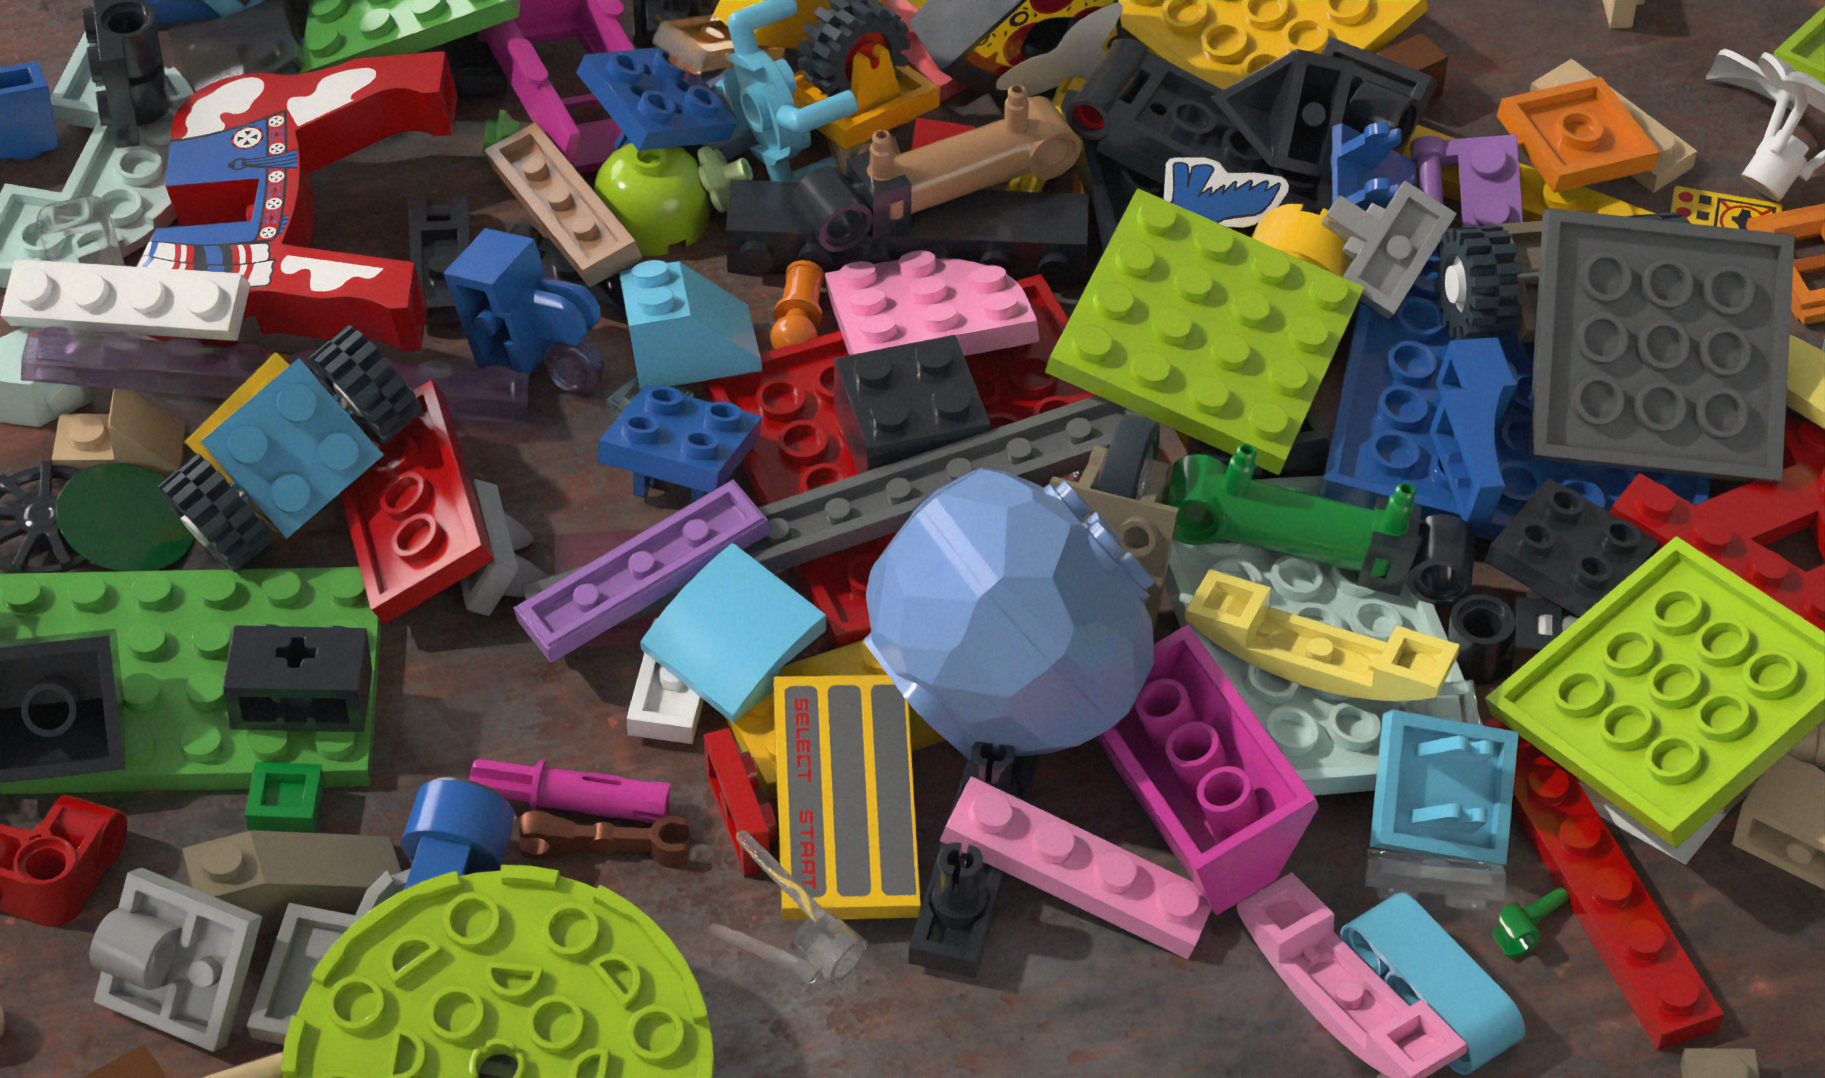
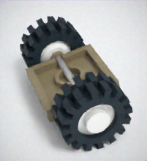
[1434,212,1690,343]

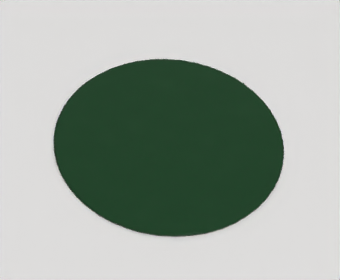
[56,463,194,572]

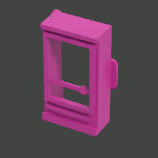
[478,0,635,174]

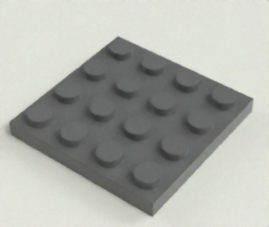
[1527,208,1795,483]

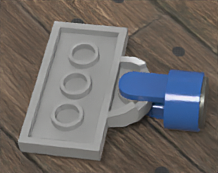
[247,777,518,1078]

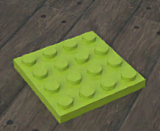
[1045,188,1364,475]
[1485,536,1825,849]

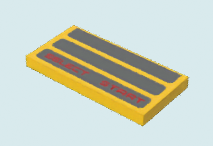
[773,675,920,921]

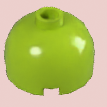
[594,143,711,256]

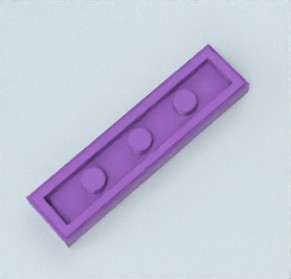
[514,480,771,663]

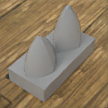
[459,479,549,616]

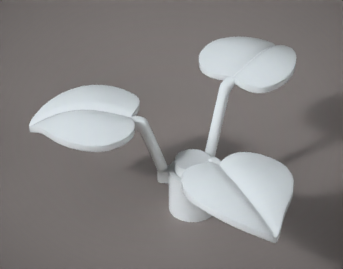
[1706,49,1825,202]

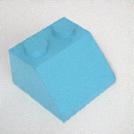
[619,260,763,391]

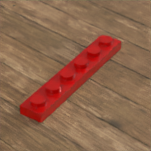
[1482,718,1724,1050]

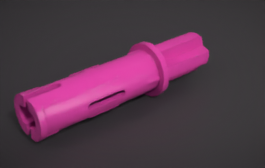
[469,759,671,824]

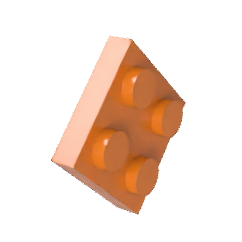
[1497,76,1660,193]

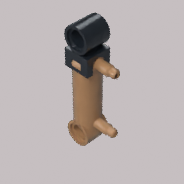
[792,84,1082,252]

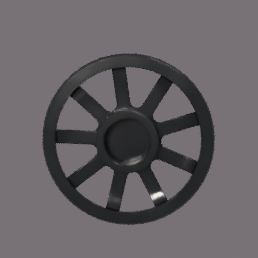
[0,460,89,574]

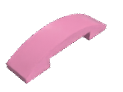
[1237,872,1467,1078]

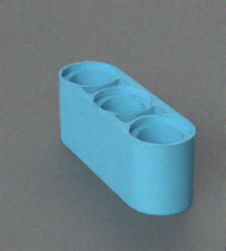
[1340,892,1525,1075]

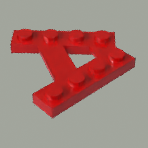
[1610,419,1825,632]

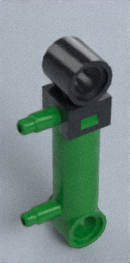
[1163,444,1477,606]

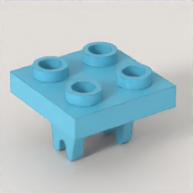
[1370,710,1519,868]

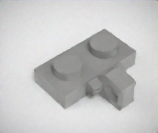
[1321,181,1457,319]

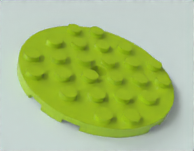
[281,865,715,1078]

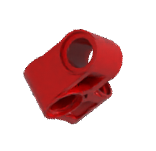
[0,794,128,927]

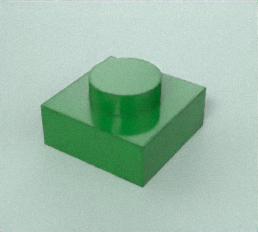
[245,762,324,833]

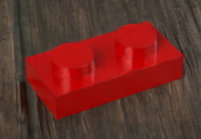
[704,728,778,878]

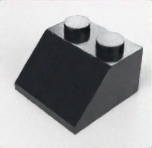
[0,629,126,783]

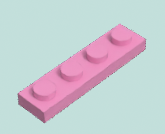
[940,776,1212,960]

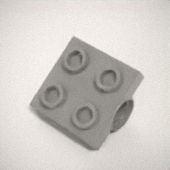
[89,868,262,1052]

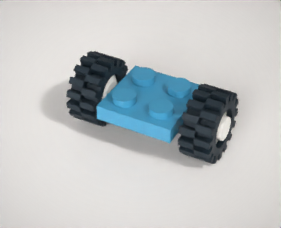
[157,325,423,573]

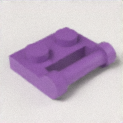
[1410,134,1523,232]

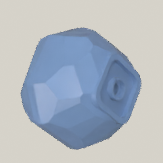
[864,467,1156,761]

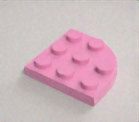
[825,251,1039,356]

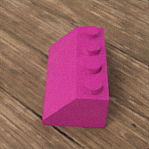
[1095,625,1319,916]

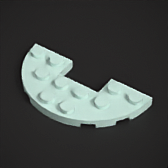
[0,33,194,288]

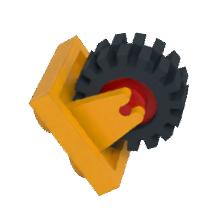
[791,0,940,150]

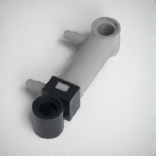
[1447,588,1580,685]

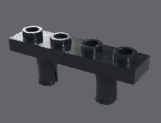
[909,741,1040,978]

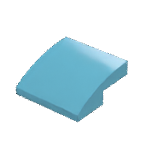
[640,542,826,723]

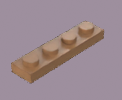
[484,122,642,287]

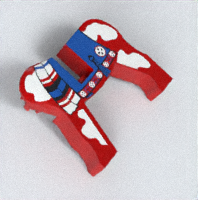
[136,51,458,367]

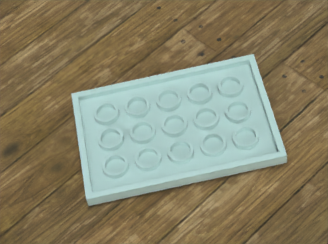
[1161,476,1483,795]

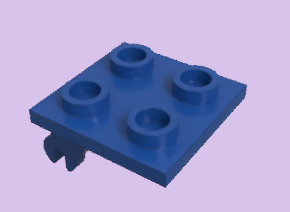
[1331,122,1416,211]

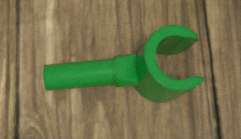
[1492,887,1569,959]

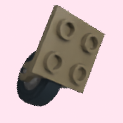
[1050,415,1180,631]

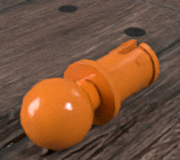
[770,260,824,350]

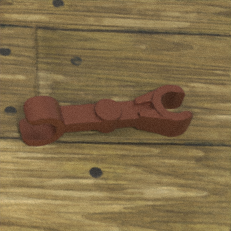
[519,811,689,868]

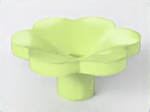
[698,146,753,213]

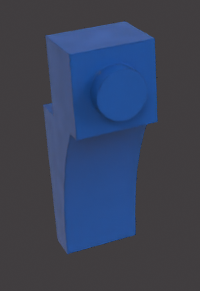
[1430,337,1518,528]

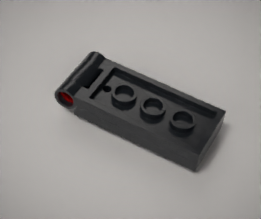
[1066,38,1332,232]

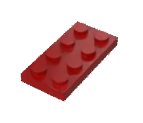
[340,380,494,624]

